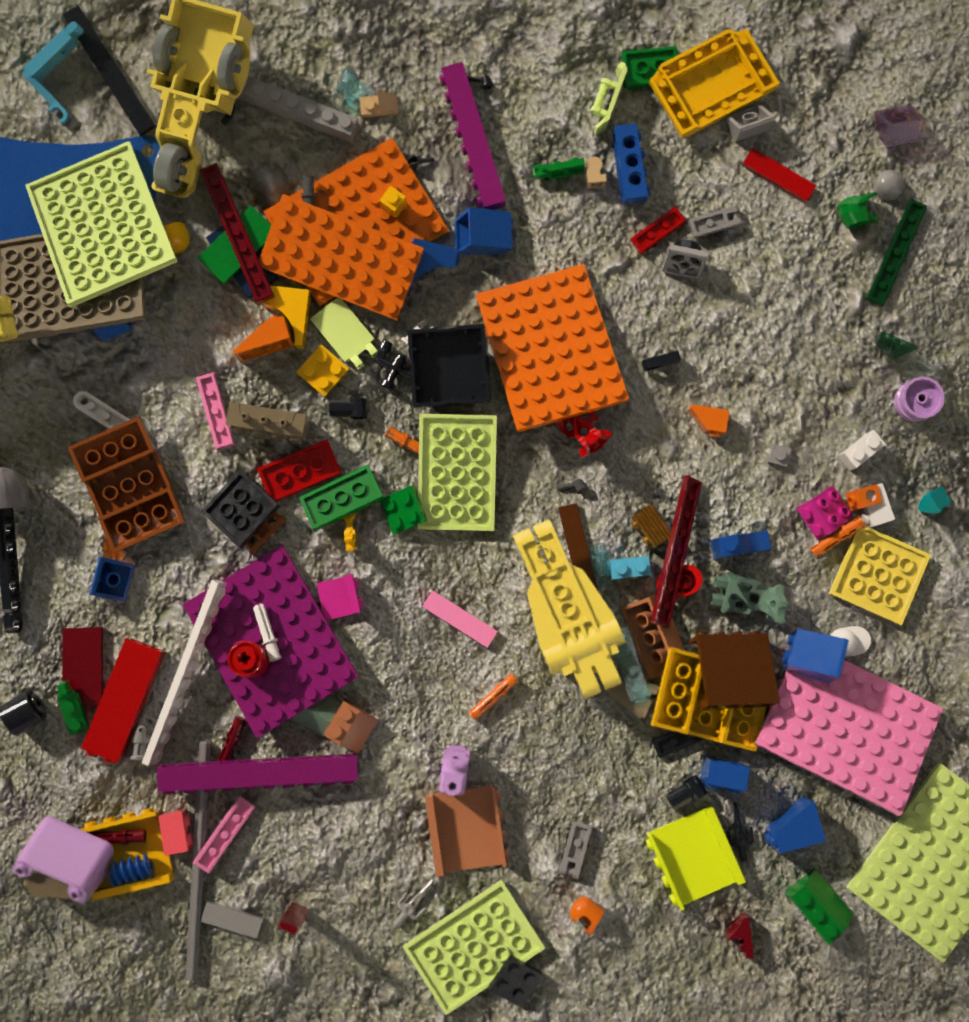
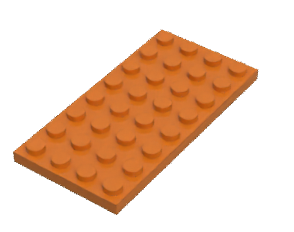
[259,194,425,321]

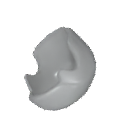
[873,170,905,201]

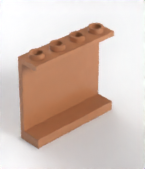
[425,785,510,877]

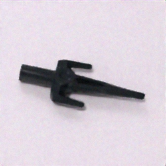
[726,802,754,862]

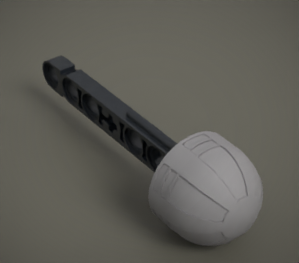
[0,467,30,633]

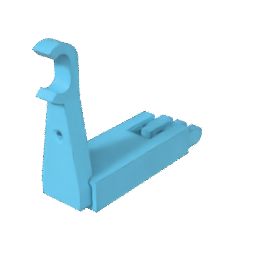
[22,22,83,124]

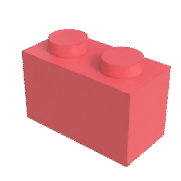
[158,809,194,856]

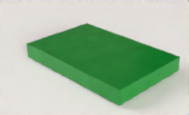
[621,46,678,90]

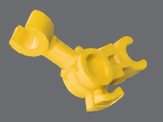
[343,513,358,552]

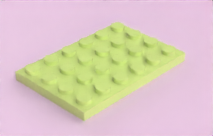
[418,414,497,531]
[403,879,545,1015]

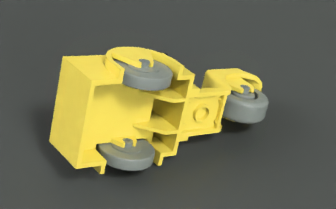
[146,0,254,198]

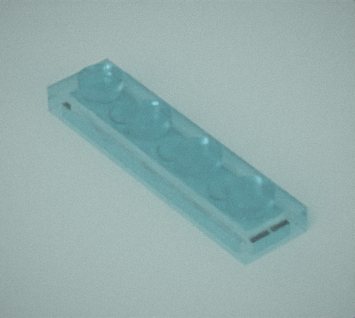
[616,626,651,704]

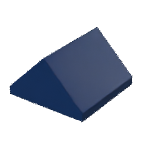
[89,557,135,602]

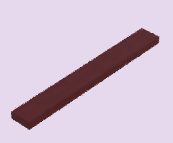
[199,162,275,305]
[650,475,702,628]

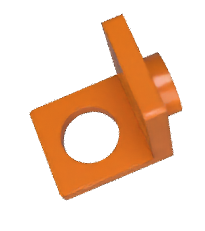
[845,484,883,511]

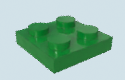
[381,485,428,535]

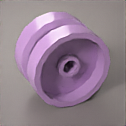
[894,376,945,422]

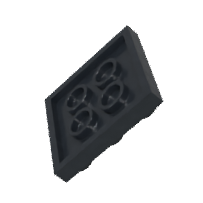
[201,469,280,549]

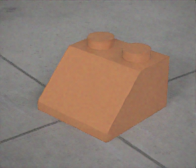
[323,700,379,753]

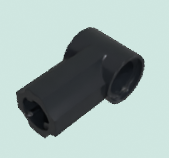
[329,398,367,419]
[665,775,708,811]

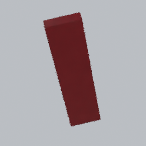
[277,902,310,935]

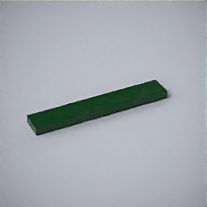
[865,198,927,307]

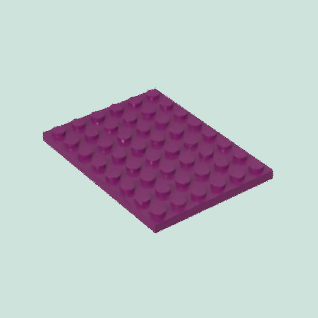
[182,545,359,739]

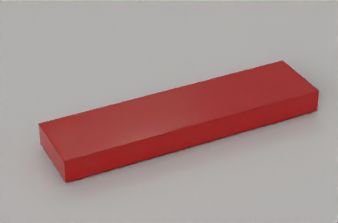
[742,147,817,203]

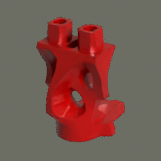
[555,411,612,458]

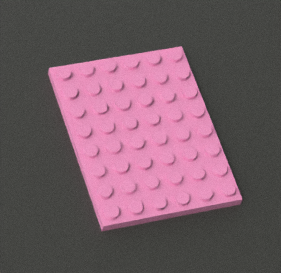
[754,660,943,816]

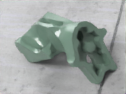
[709,572,788,624]

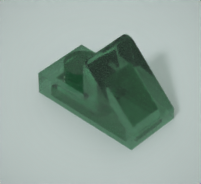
[873,332,917,363]

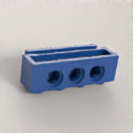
[612,123,650,205]

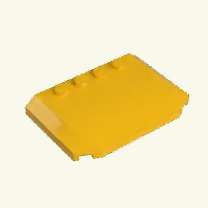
[649,29,780,138]

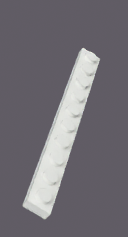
[142,580,227,766]

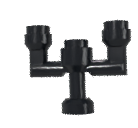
[373,339,412,391]

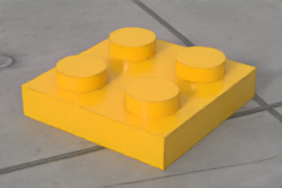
[296,344,350,398]

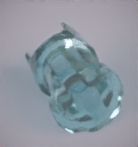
[334,68,358,106]
[591,542,611,578]

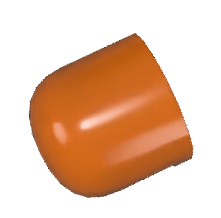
[569,896,605,936]

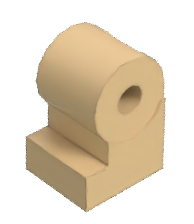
[585,156,607,188]

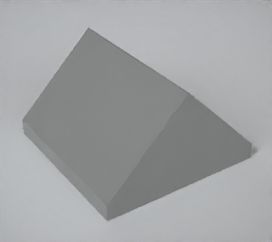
[725,103,775,142]

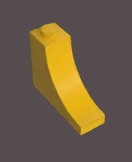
[261,286,311,350]

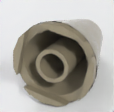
[606,675,660,722]

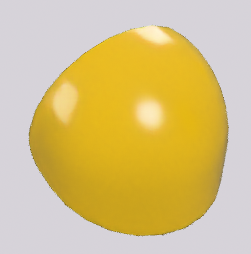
[164,222,191,254]

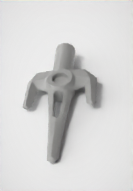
[393,879,434,929]

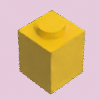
[379,186,407,218]

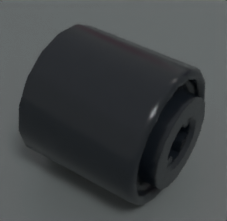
[0,690,47,736]

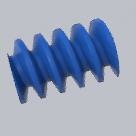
[109,853,155,886]

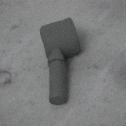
[558,479,586,491]

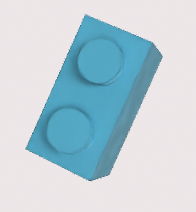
[608,556,651,580]

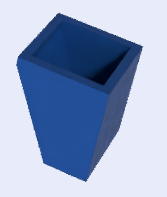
[454,207,514,256]
[782,629,849,683]
[764,797,826,854]

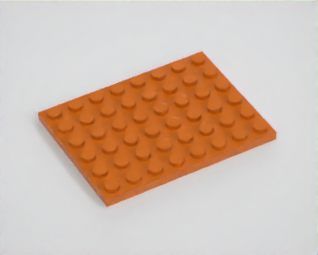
[263,138,449,308]
[476,264,629,433]

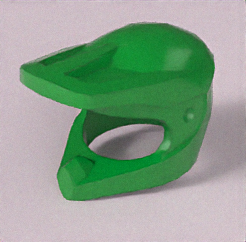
[837,192,879,229]

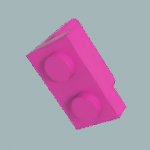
[796,486,853,540]
[317,574,364,620]

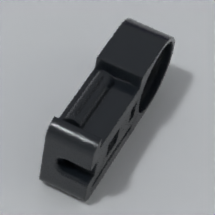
[641,351,681,371]

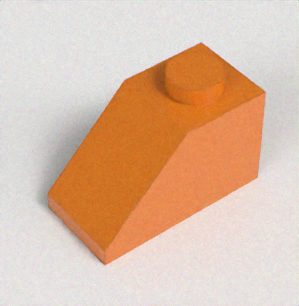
[688,404,730,438]

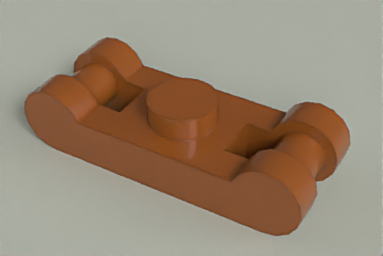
[245,511,287,555]

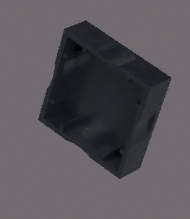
[407,324,492,409]

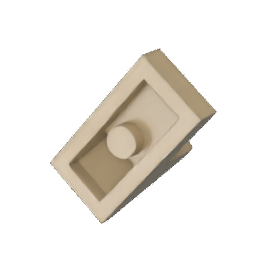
[360,90,399,118]

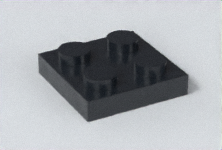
[488,954,544,1007]

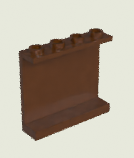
[689,631,780,710]

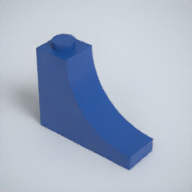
[407,238,460,296]
[710,530,771,560]

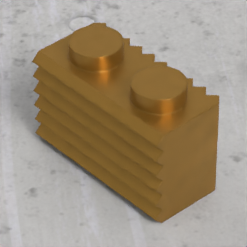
[631,503,671,549]

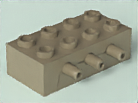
[225,402,311,445]

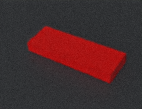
[630,206,686,255]

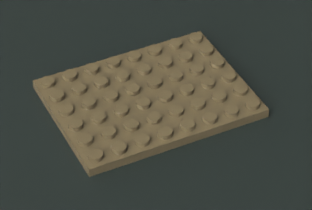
[0,234,146,344]

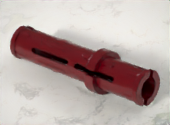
[218,716,247,761]
[87,829,147,845]

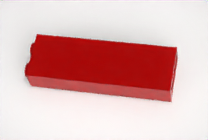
[81,638,166,764]

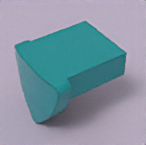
[918,486,952,514]

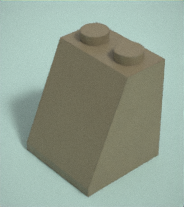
[24,870,71,899]

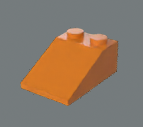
[233,315,295,362]

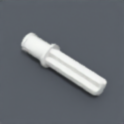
[253,604,282,662]

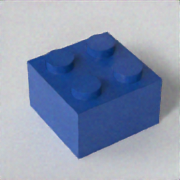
[700,756,750,794]

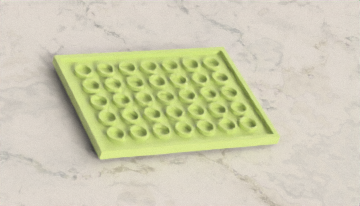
[25,141,178,308]
[846,762,969,963]

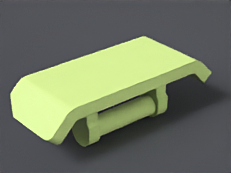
[590,62,627,136]

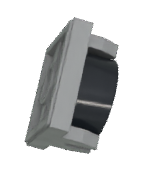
[662,240,708,279]

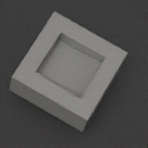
[767,443,791,468]

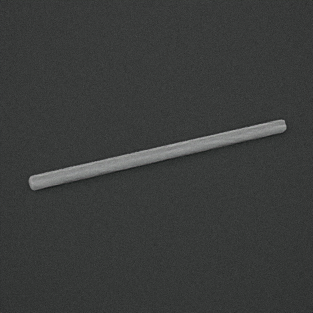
[185,741,211,981]

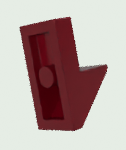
[725,913,754,959]

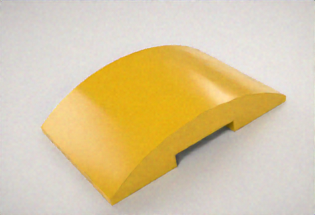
[651,647,766,752]

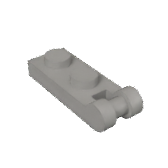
[688,205,744,239]
[558,820,592,879]

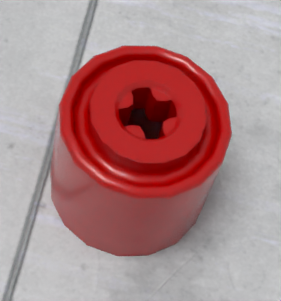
[228,641,270,678]

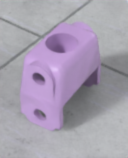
[439,745,470,796]

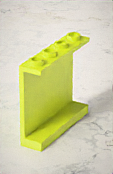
[645,806,746,911]

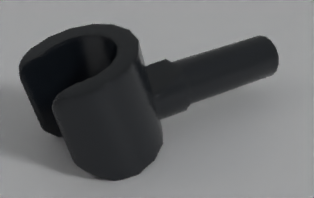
[467,75,492,89]
[408,155,434,171]

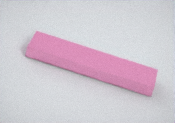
[196,372,235,450]
[422,590,498,648]
[193,795,256,874]

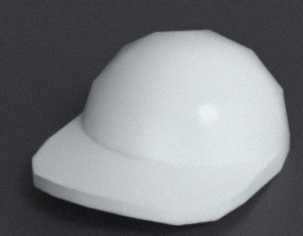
[831,626,871,657]

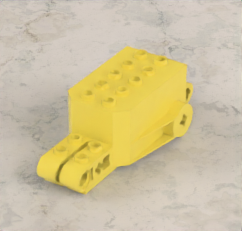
[513,520,625,699]

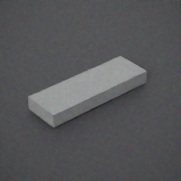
[200,901,264,939]

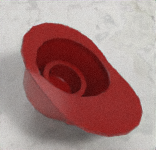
[656,564,703,599]

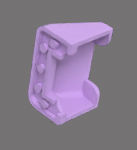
[12,817,114,904]

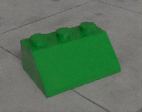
[785,868,853,945]

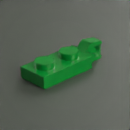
[532,158,585,180]
[57,680,90,735]

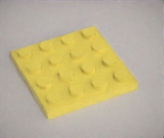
[829,526,931,625]

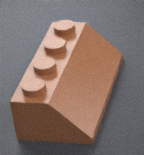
[621,594,685,680]

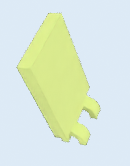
[310,297,378,371]

